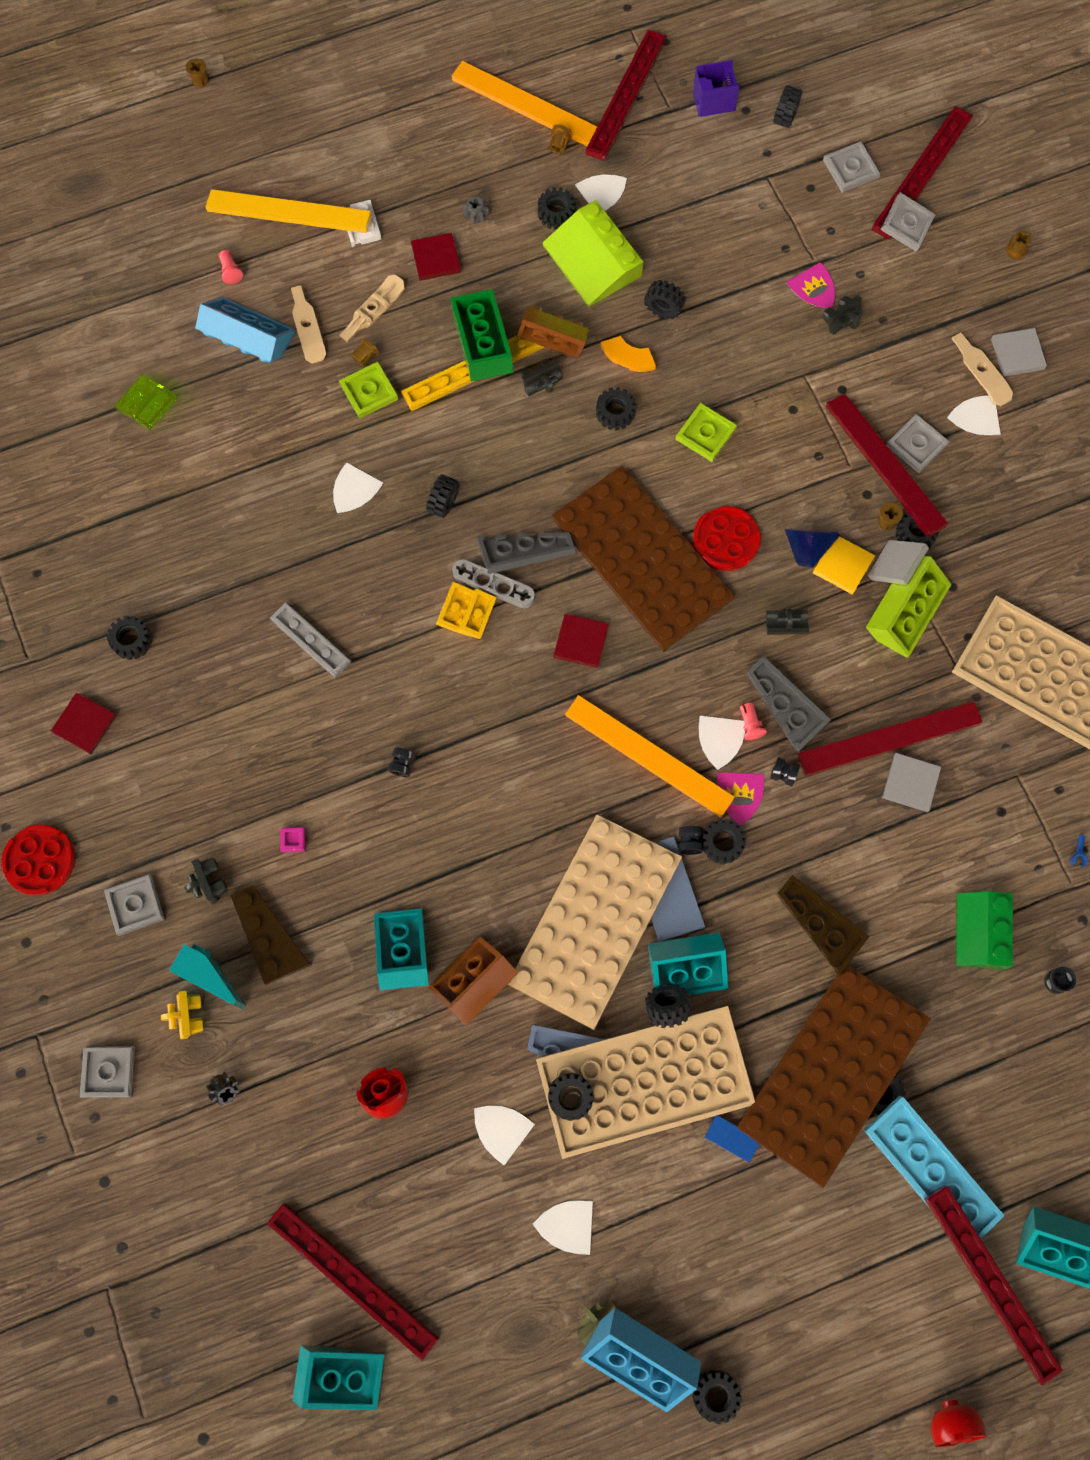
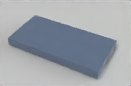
[651,837,705,942]

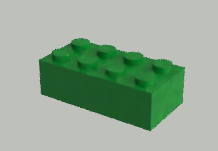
[450,289,513,382]

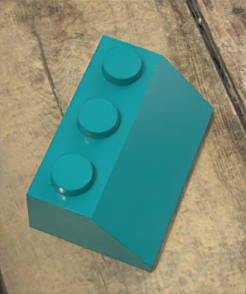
[648,932,728,995]
[1016,1206,1090,1289]

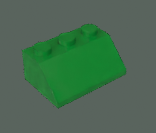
[955,891,1013,970]

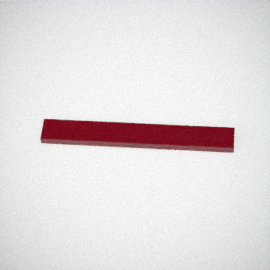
[585,30,666,161]
[871,106,973,240]
[826,394,948,537]
[797,701,983,777]
[924,1185,1063,1386]
[267,1203,440,1361]

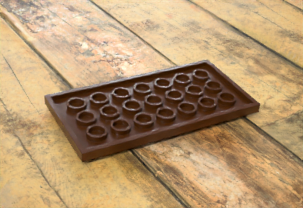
[552,465,735,652]
[737,965,931,1189]

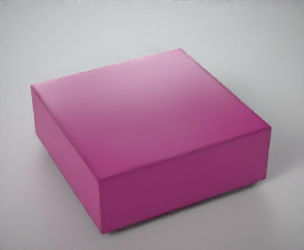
[280,827,306,853]

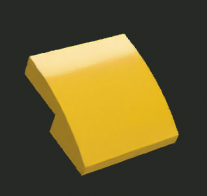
[813,534,875,595]
[436,582,497,639]

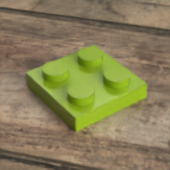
[339,362,398,419]
[675,403,737,462]

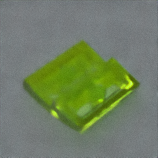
[114,374,178,430]

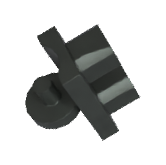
[823,295,863,335]
[521,358,562,396]
[766,609,809,635]
[184,858,228,904]

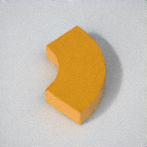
[600,336,656,372]

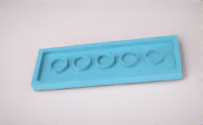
[863,1096,1004,1239]

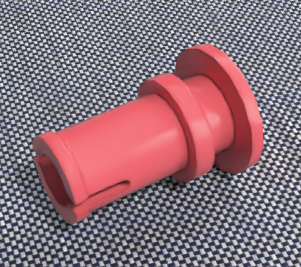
[218,250,243,285]
[739,703,767,740]

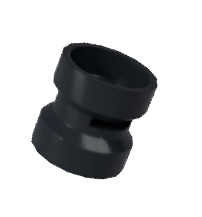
[387,747,416,778]
[770,757,800,787]
[679,826,703,855]
[1044,967,1076,994]

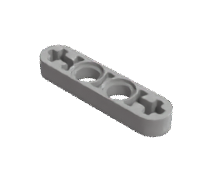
[452,560,535,608]

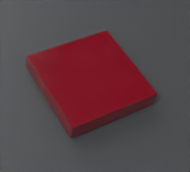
[411,233,461,281]
[553,614,609,668]
[50,693,117,755]

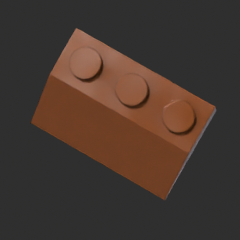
[517,306,589,359]
[428,936,518,1026]

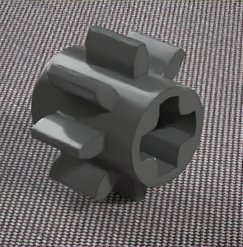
[463,195,489,224]

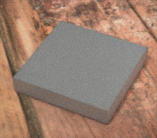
[823,141,880,193]
[881,192,935,251]
[991,328,1047,377]
[886,414,950,473]
[867,540,929,585]
[882,753,941,812]
[104,874,165,936]
[80,1046,135,1098]

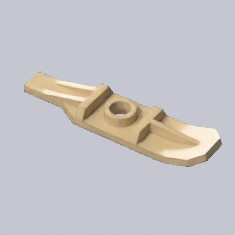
[340,275,405,342]
[291,285,327,364]
[952,332,1013,406]

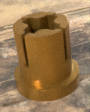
[186,58,209,88]
[548,125,572,154]
[1006,231,1031,260]
[350,338,379,367]
[878,503,903,530]

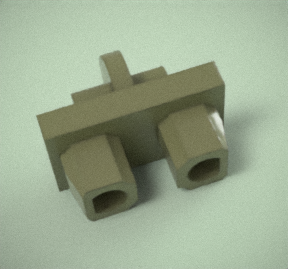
[577,1300,618,1346]

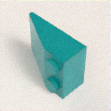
[374,909,429,990]
[169,943,246,1010]
[292,1345,384,1410]

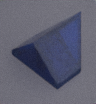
[785,529,840,568]

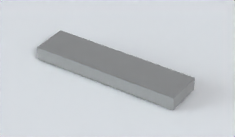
[270,602,351,679]

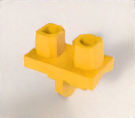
[161,991,203,1039]

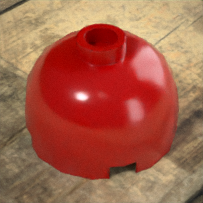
[356,1067,409,1119]
[930,1400,987,1448]

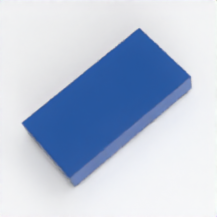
[704,1115,759,1163]

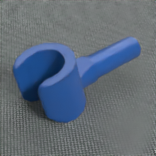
[1070,835,1088,867]

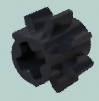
[206,1072,239,1106]

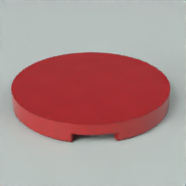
[693,506,761,571]
[1,824,75,896]

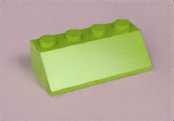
[866,556,952,658]

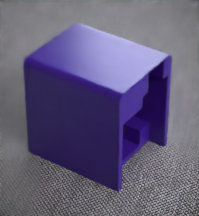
[693,60,739,117]

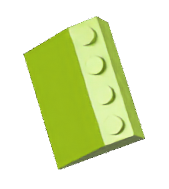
[543,200,643,307]

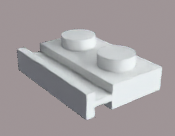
[343,200,382,247]

